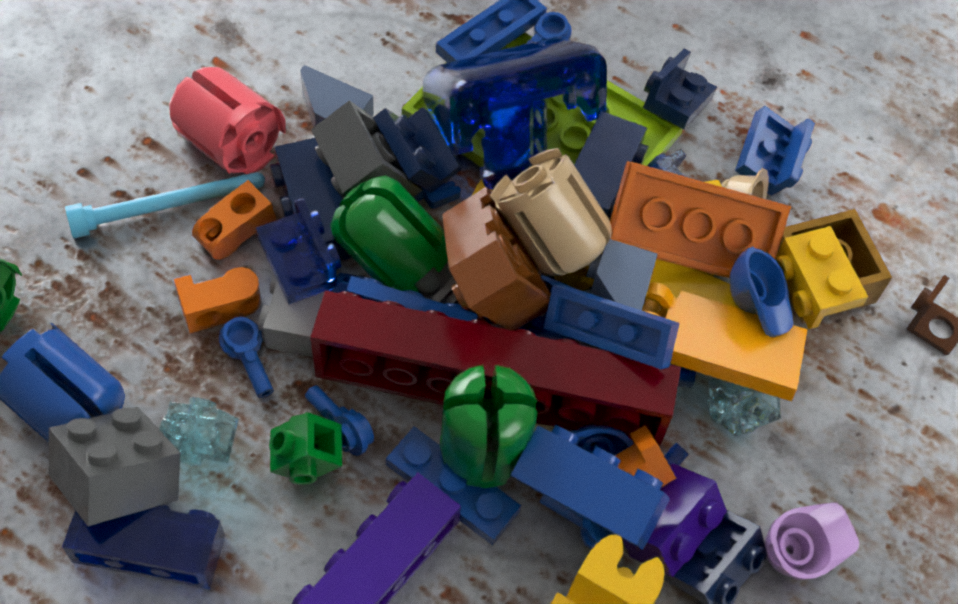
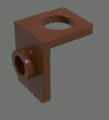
[906,275,958,355]

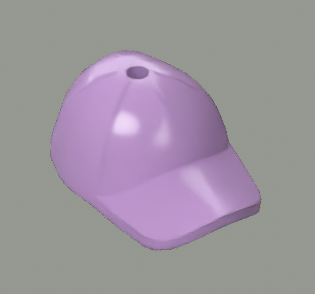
[765,503,859,580]

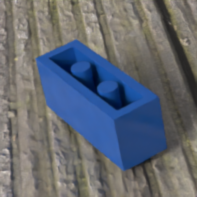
[510,425,670,550]

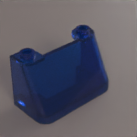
[423,38,607,155]

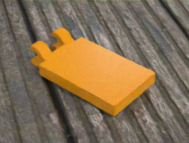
[642,282,808,402]

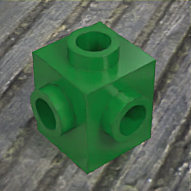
[269,412,342,485]

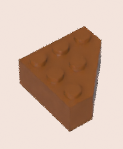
[442,187,551,331]

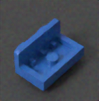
[735,106,815,196]

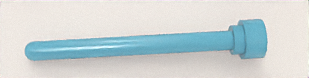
[65,172,265,239]

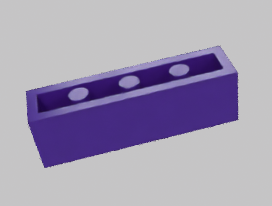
[292,472,461,604]

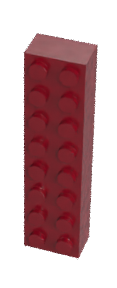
[310,290,681,448]

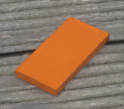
[610,161,791,278]

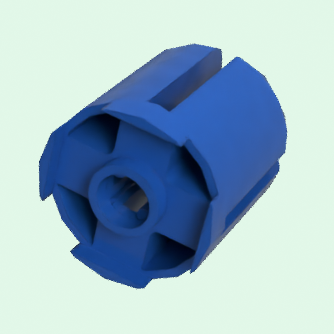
[0,323,125,443]

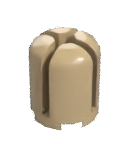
[490,148,612,276]

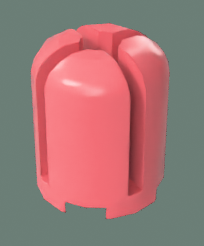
[169,67,286,174]

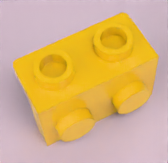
[775,226,868,329]

